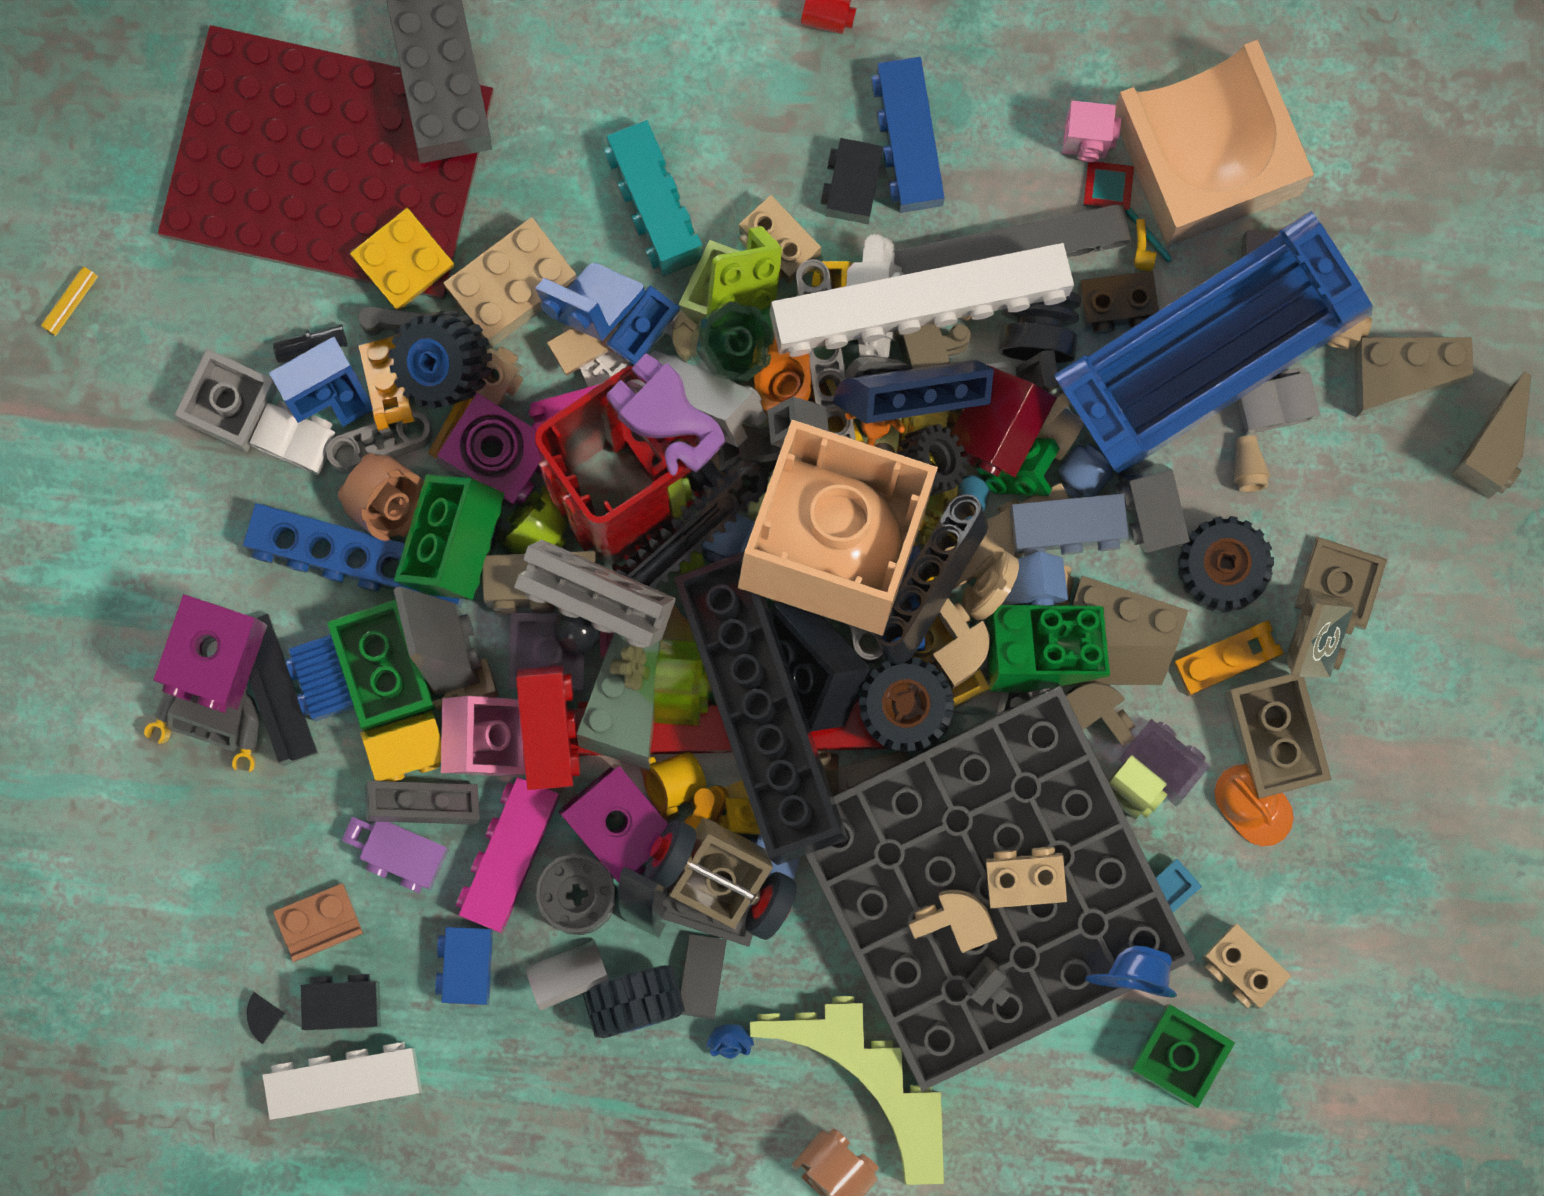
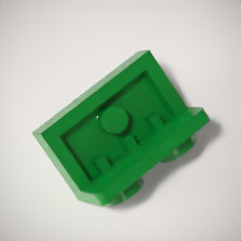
[976,438,1060,496]

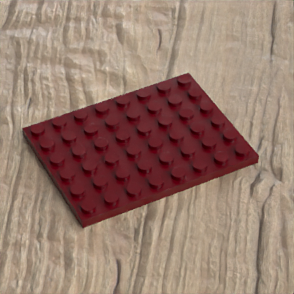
[158,25,494,300]

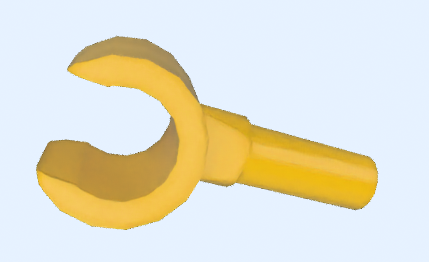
[1134,219,1157,271]

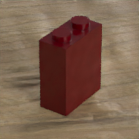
[950,365,1057,477]

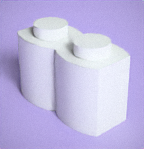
[249,401,337,476]

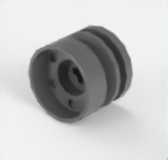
[536,854,617,935]

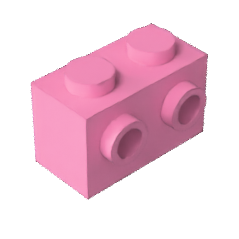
[1062,101,1121,162]

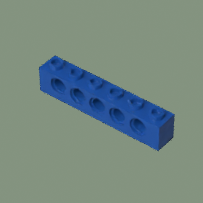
[243,503,463,609]

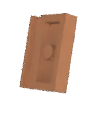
[273,883,364,962]

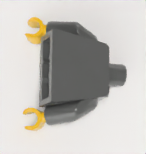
[144,684,260,773]

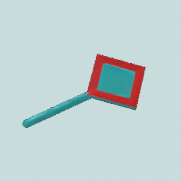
[1083,162,1172,262]

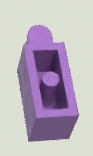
[341,817,449,893]

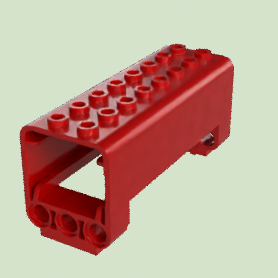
[535,366,701,565]

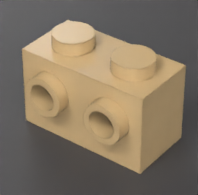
[739,195,821,284]
[986,847,1067,908]
[1202,924,1291,1009]

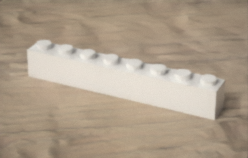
[769,243,1074,357]

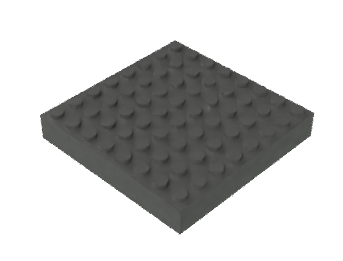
[806,684,1195,1091]

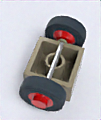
[645,817,797,940]

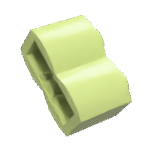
[1108,755,1168,820]

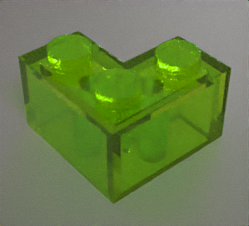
[654,639,709,726]

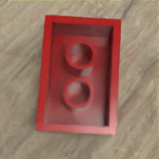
[516,665,580,790]

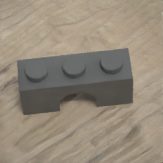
[718,396,829,481]

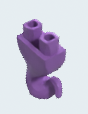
[606,353,725,475]

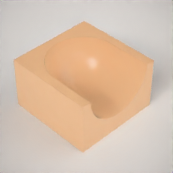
[1115,39,1314,246]
[738,420,938,636]

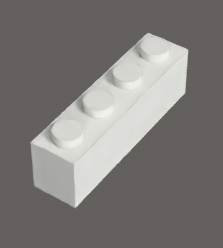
[263,1042,422,1120]

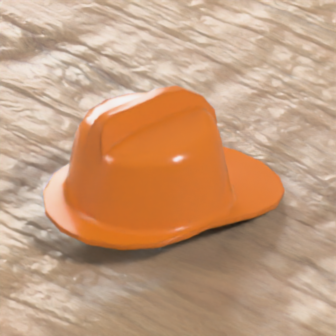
[753,331,813,412]
[1214,764,1294,846]

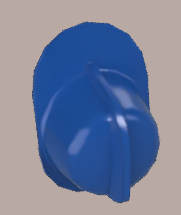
[1085,946,1177,998]

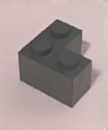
[1115,463,1190,553]

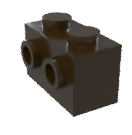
[1077,271,1159,334]

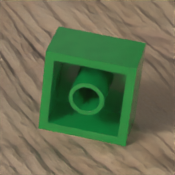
[1128,1004,1236,1108]

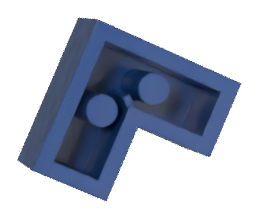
[269,337,373,427]

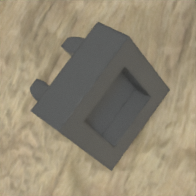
[961,956,1011,1006]

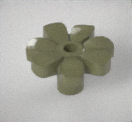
[610,644,650,691]

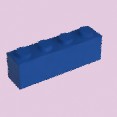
[871,57,945,213]

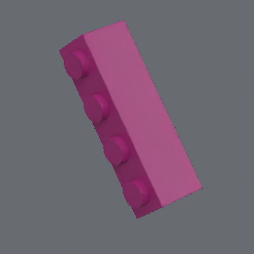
[456,777,560,934]

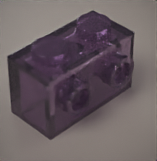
[1119,719,1210,807]

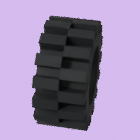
[898,424,967,496]

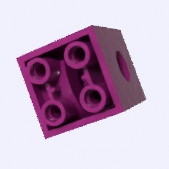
[436,393,543,510]
[153,594,267,713]
[557,763,669,883]

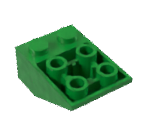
[985,605,1110,692]

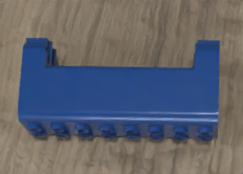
[1054,211,1373,475]

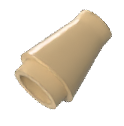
[1234,435,1271,492]

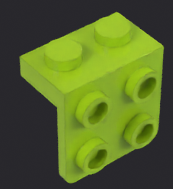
[707,226,782,323]

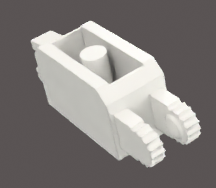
[847,233,904,358]

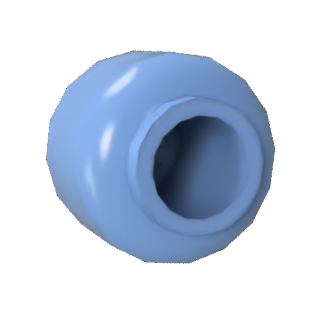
[1058,443,1113,498]

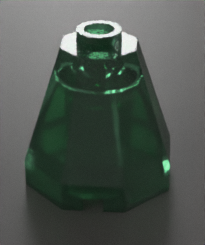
[689,301,774,382]

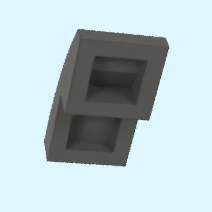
[680,934,727,1020]

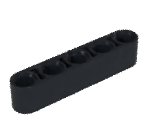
[874,494,989,664]

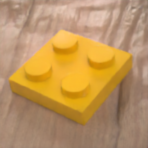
[350,208,454,310]

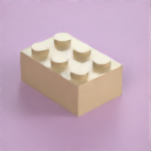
[444,217,577,348]

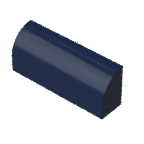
[833,360,994,424]

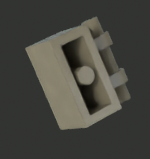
[899,323,971,369]

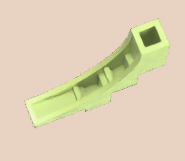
[750,996,944,1185]

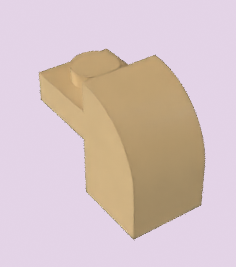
[931,598,989,689]
[909,890,997,953]

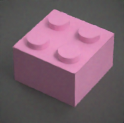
[441,696,526,776]

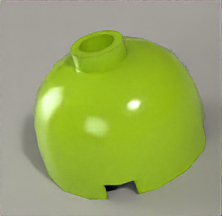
[495,486,568,554]

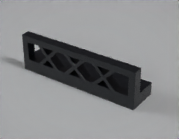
[249,614,319,766]

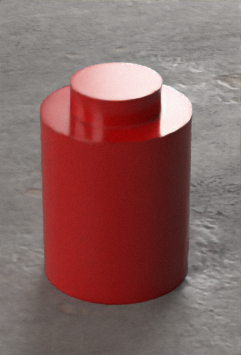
[801,0,857,35]

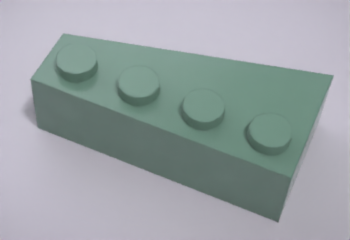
[577,632,662,770]

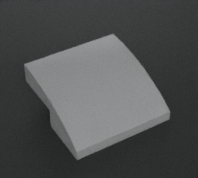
[525,939,610,1011]

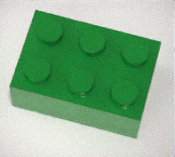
[394,475,505,600]
[327,600,436,731]

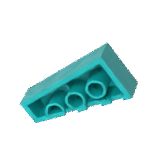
[603,120,703,277]

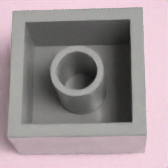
[175,349,278,453]

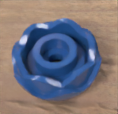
[706,1024,754,1059]

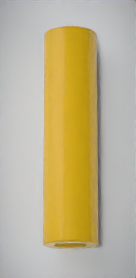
[41,266,98,336]

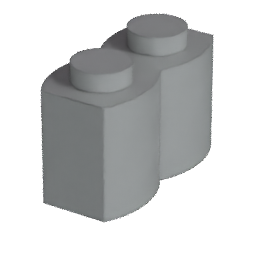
[1237,368,1320,435]

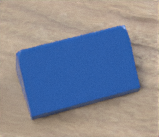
[606,285,680,366]

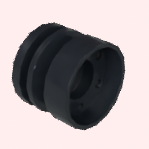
[998,291,1081,363]

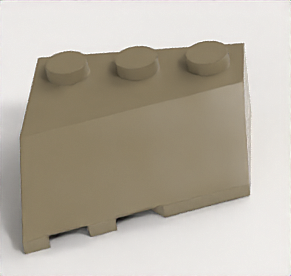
[1069,576,1189,685]

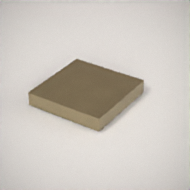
[1294,536,1387,630]

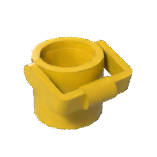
[640,751,706,821]

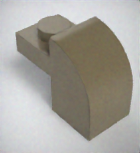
[1065,682,1136,747]

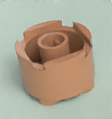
[338,453,424,541]
[791,1128,879,1196]

